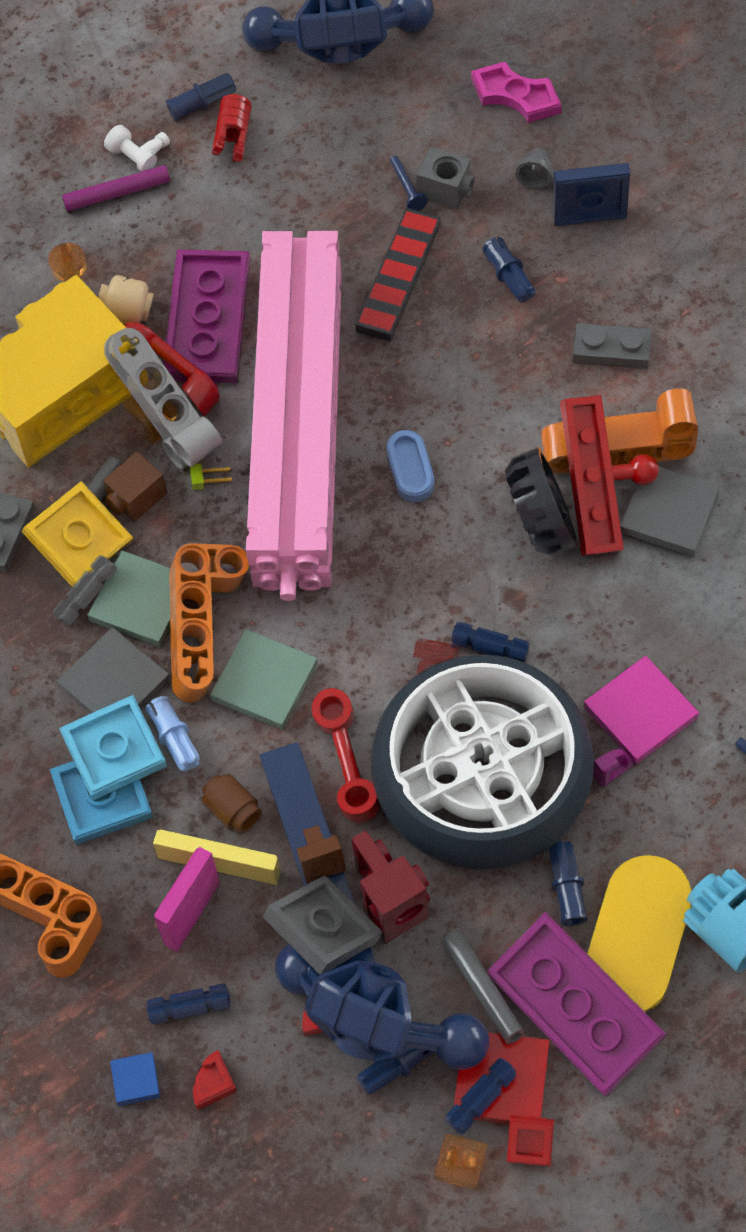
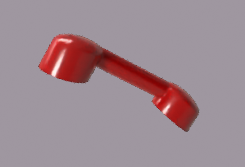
[124,321,221,417]
[311,688,381,823]

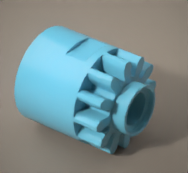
[683,868,746,973]

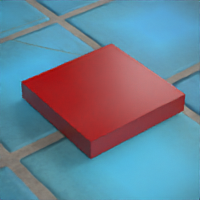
[454,1032,550,1125]

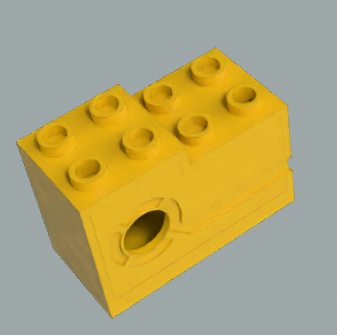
[0,275,149,468]

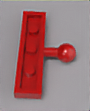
[560,395,659,556]

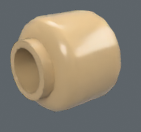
[98,275,154,325]

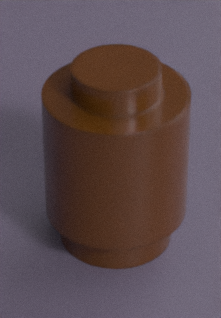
[201,774,262,834]

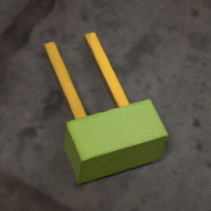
[189,463,232,490]

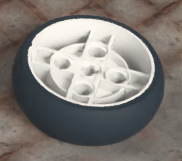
[371,655,594,869]

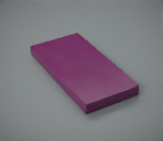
[163,249,251,383]
[486,912,668,1097]

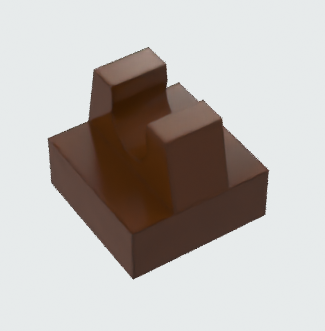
[296,825,346,884]

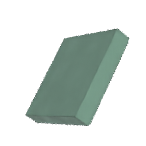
[88,551,184,647]
[210,629,318,730]

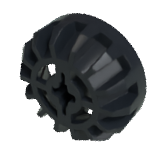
[505,447,578,556]

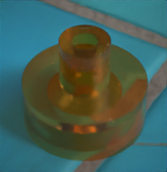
[48,243,87,281]

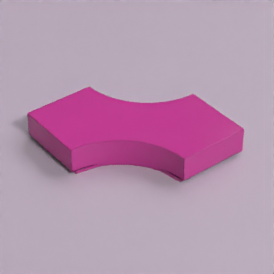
[471,62,562,123]

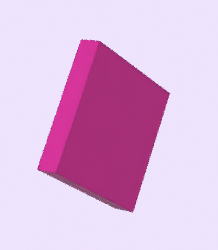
[583,655,699,765]
[154,846,220,952]

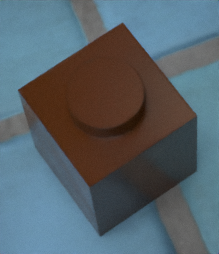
[103,452,168,522]

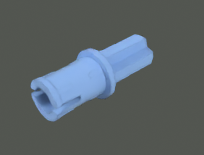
[146,696,199,772]

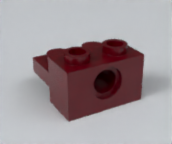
[352,830,430,944]

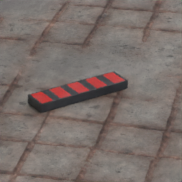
[355,208,441,342]

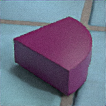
[593,749,634,787]

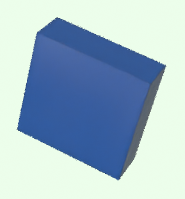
[110,1052,161,1106]

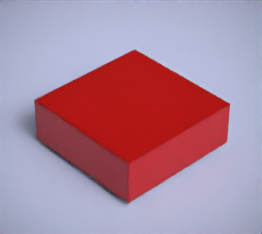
[507,1115,554,1167]

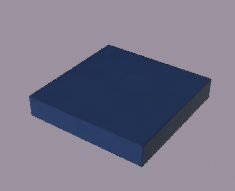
[553,163,630,226]

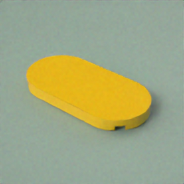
[587,855,691,1012]

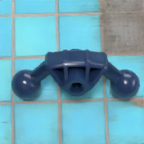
[242,0,434,63]
[275,944,489,1070]

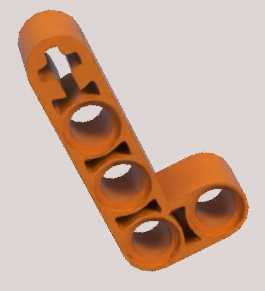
[541,389,698,474]
[169,543,249,703]
[0,853,102,978]

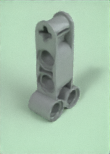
[104,328,223,470]

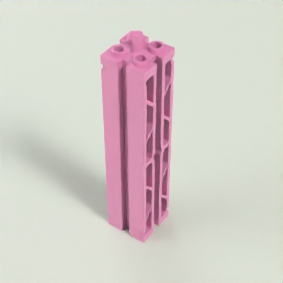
[246,231,342,601]

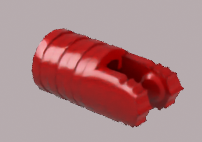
[211,94,252,162]

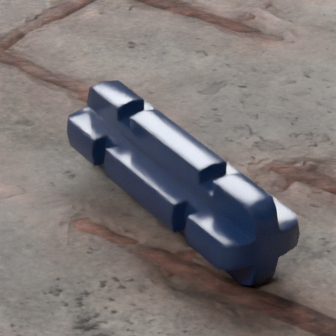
[451,622,530,662]
[146,983,231,1024]
[446,1058,516,1134]

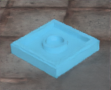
[59,695,167,801]

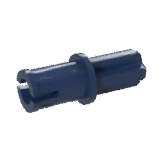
[165,73,236,121]
[482,237,535,303]
[549,841,588,926]
[357,1047,435,1095]

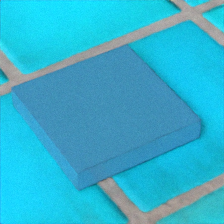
[50,761,153,845]

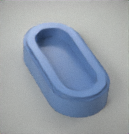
[386,430,434,502]

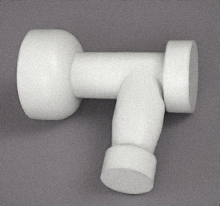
[104,125,170,172]

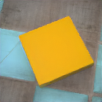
[22,481,133,587]

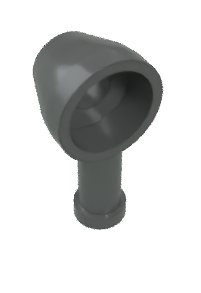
[515,148,559,190]

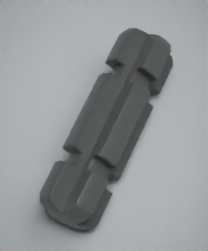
[53,555,117,625]

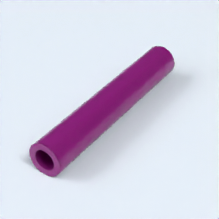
[62,165,171,212]

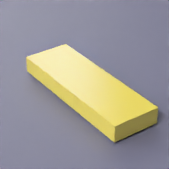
[153,829,281,885]

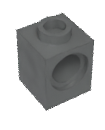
[416,147,475,209]

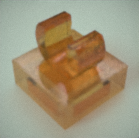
[434,1133,488,1190]

